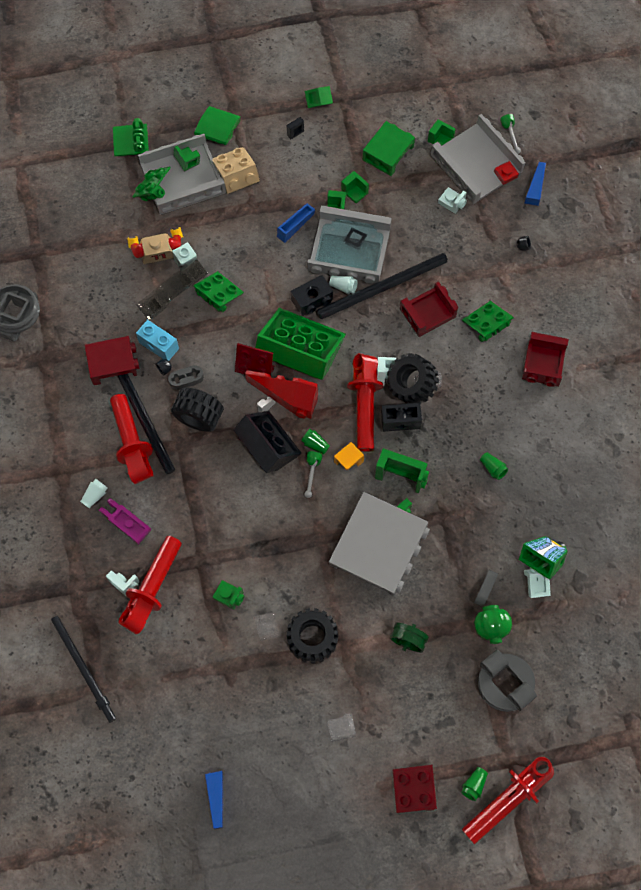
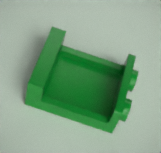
[362,121,415,176]
[375,448,430,493]

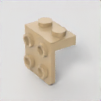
[212,147,259,194]

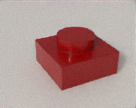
[494,161,519,185]

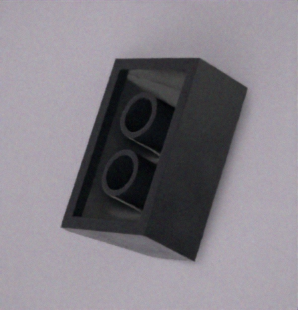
[233,411,302,473]

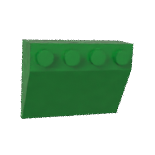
[255,308,346,380]

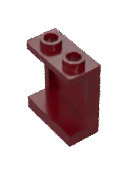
[400,282,458,337]
[522,332,569,387]
[85,336,140,385]

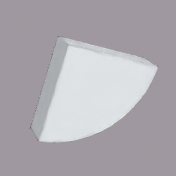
[257,397,276,412]

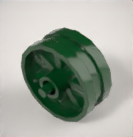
[389,622,429,653]

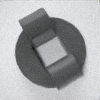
[0,284,40,342]
[478,650,537,712]

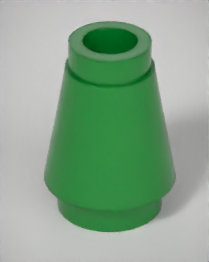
[301,429,330,455]
[480,452,508,480]
[461,767,488,801]

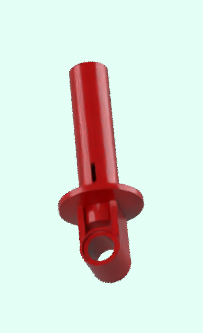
[347,353,383,452]
[110,394,153,485]
[119,536,182,635]
[462,757,554,845]

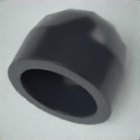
[517,235,531,251]
[156,359,172,376]

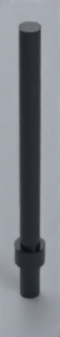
[51,616,117,723]

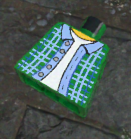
[518,536,568,579]

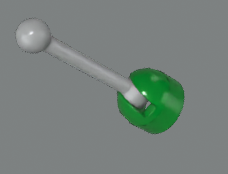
[500,114,521,154]
[304,451,323,498]

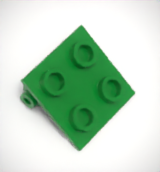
[113,118,149,157]
[132,166,171,201]
[193,271,244,312]
[462,301,514,342]

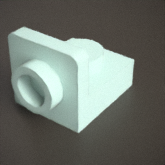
[438,187,467,214]
[172,242,197,267]
[377,357,396,386]
[524,567,551,598]
[106,570,140,596]

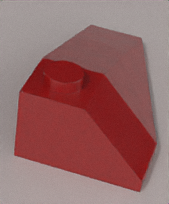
[245,370,318,419]

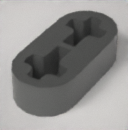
[168,365,204,390]
[474,569,499,607]

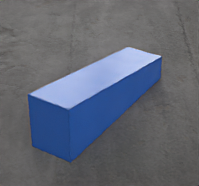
[524,162,546,206]
[277,203,315,243]
[205,771,223,829]

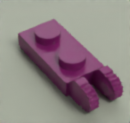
[99,498,151,545]

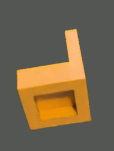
[334,442,364,470]

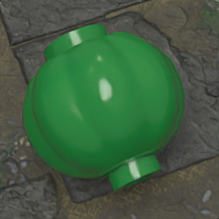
[474,605,512,644]

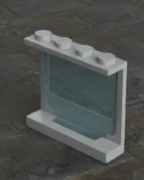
[308,206,392,284]

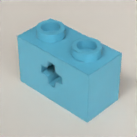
[136,319,179,360]

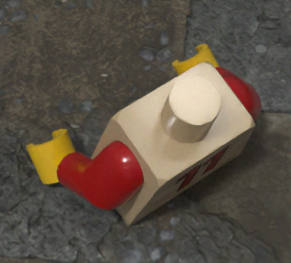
[127,227,183,264]

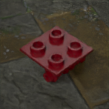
[235,343,275,376]
[393,765,437,813]

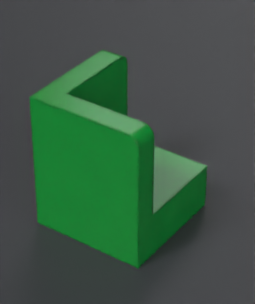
[305,86,333,108]
[428,119,456,146]
[174,145,200,172]
[341,171,369,203]
[327,190,346,210]

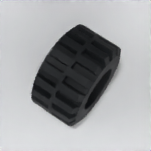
[387,353,439,404]
[171,387,224,432]
[287,608,338,664]

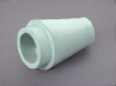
[329,275,358,294]
[80,479,108,508]

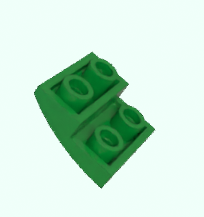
[194,106,241,145]

